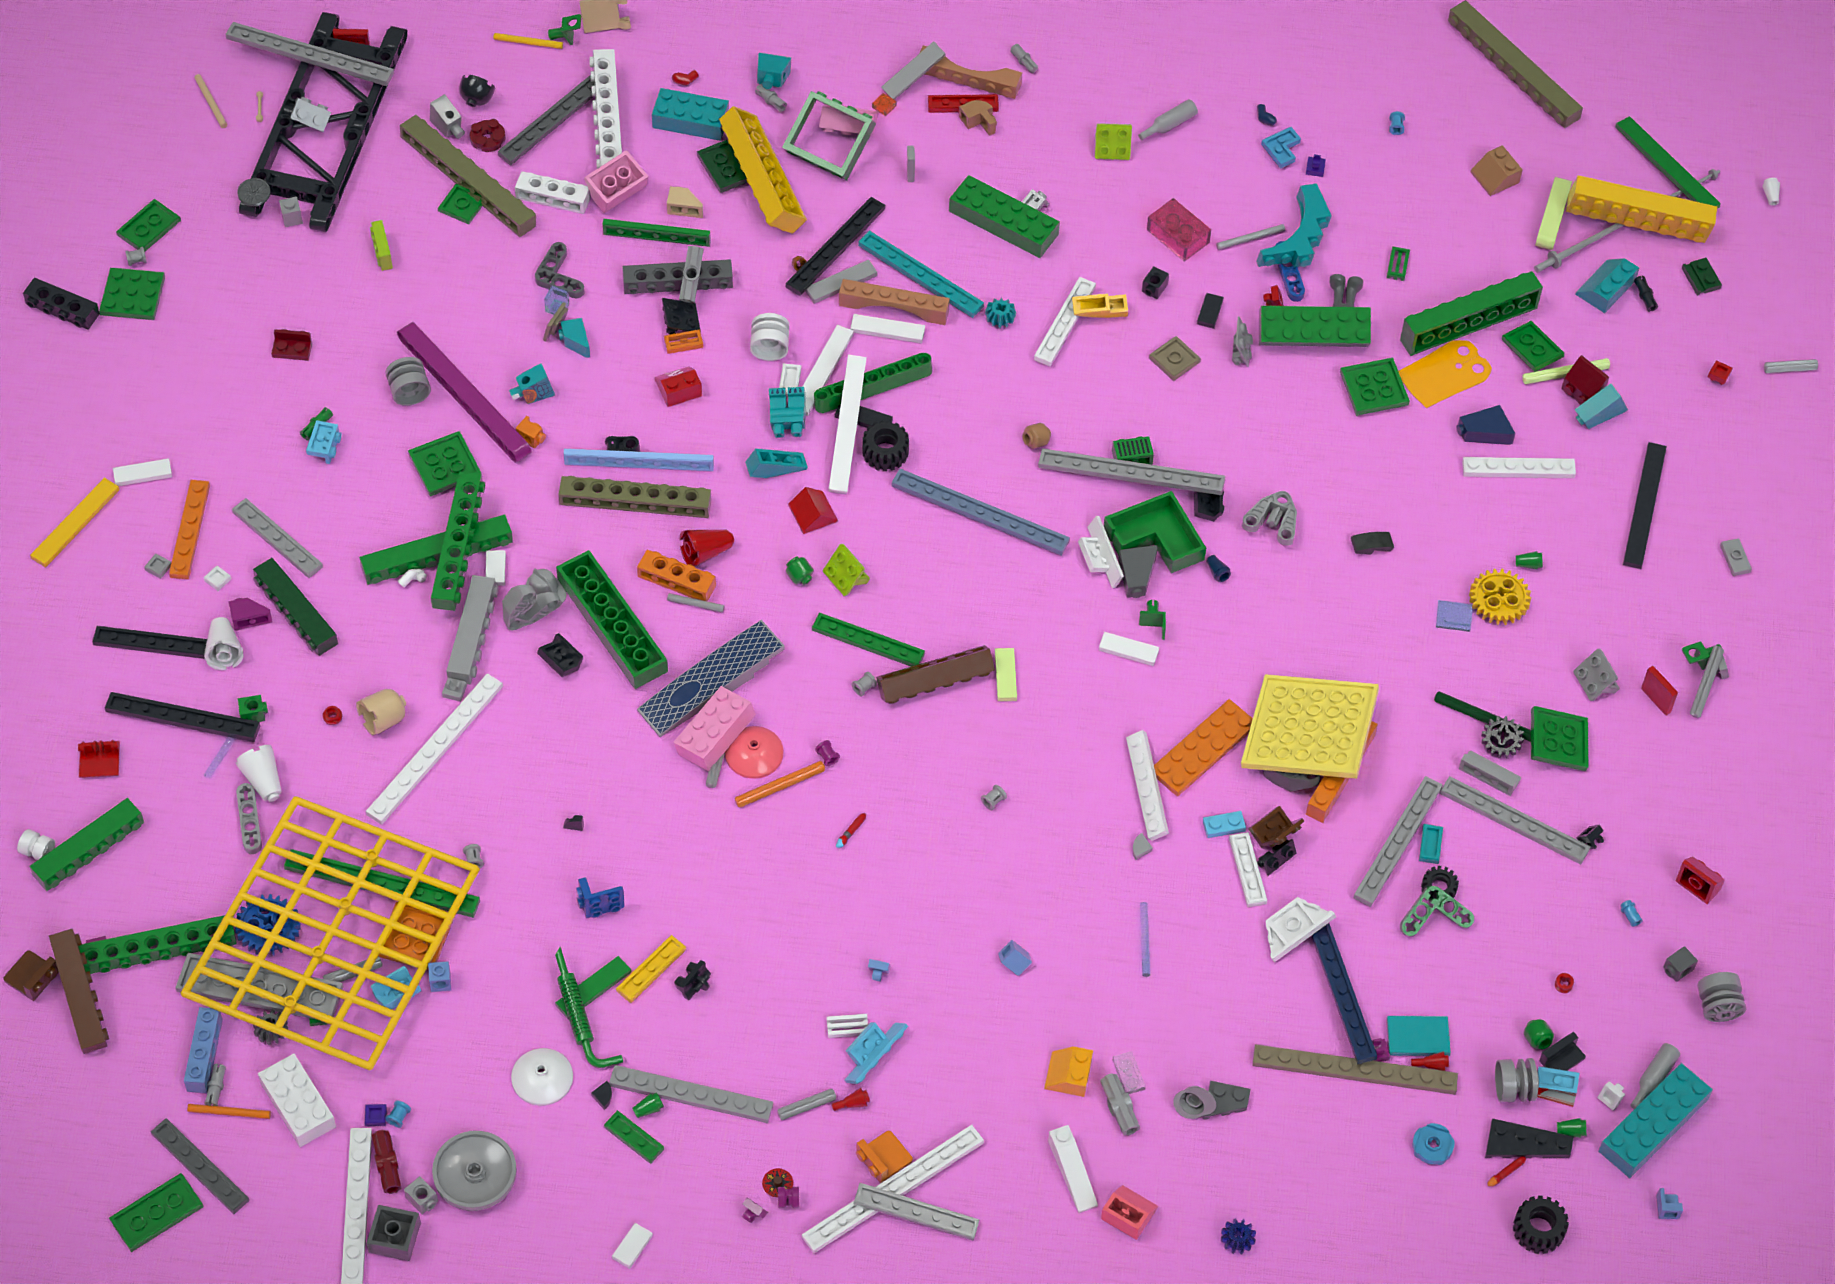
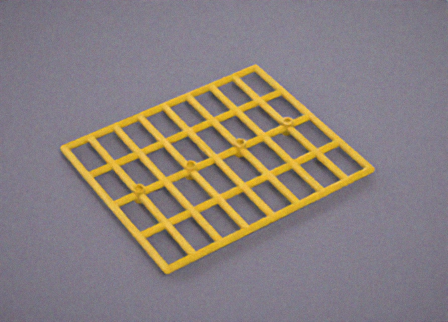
[181,796,480,1070]

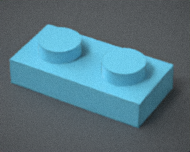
[1203,811,1246,838]
[1537,1066,1580,1093]

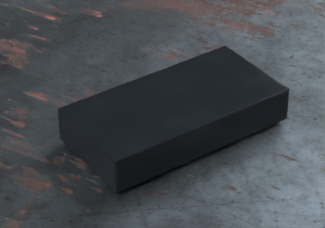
[1197,293,1224,328]

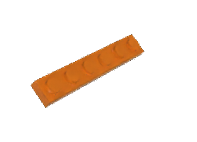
[169,480,210,580]

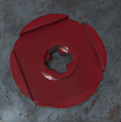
[470,119,506,152]

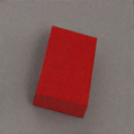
[333,29,370,45]

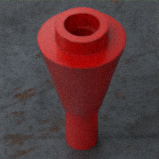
[1411,1051,1449,1071]
[831,1087,870,1111]

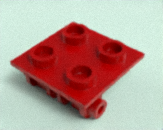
[78,740,120,778]

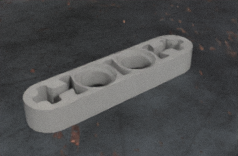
[236,783,262,854]

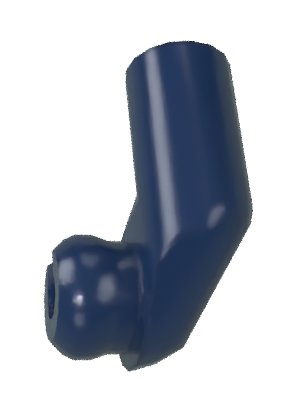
[1257,104,1277,125]

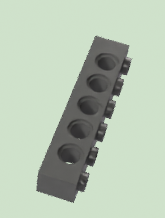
[623,259,733,294]

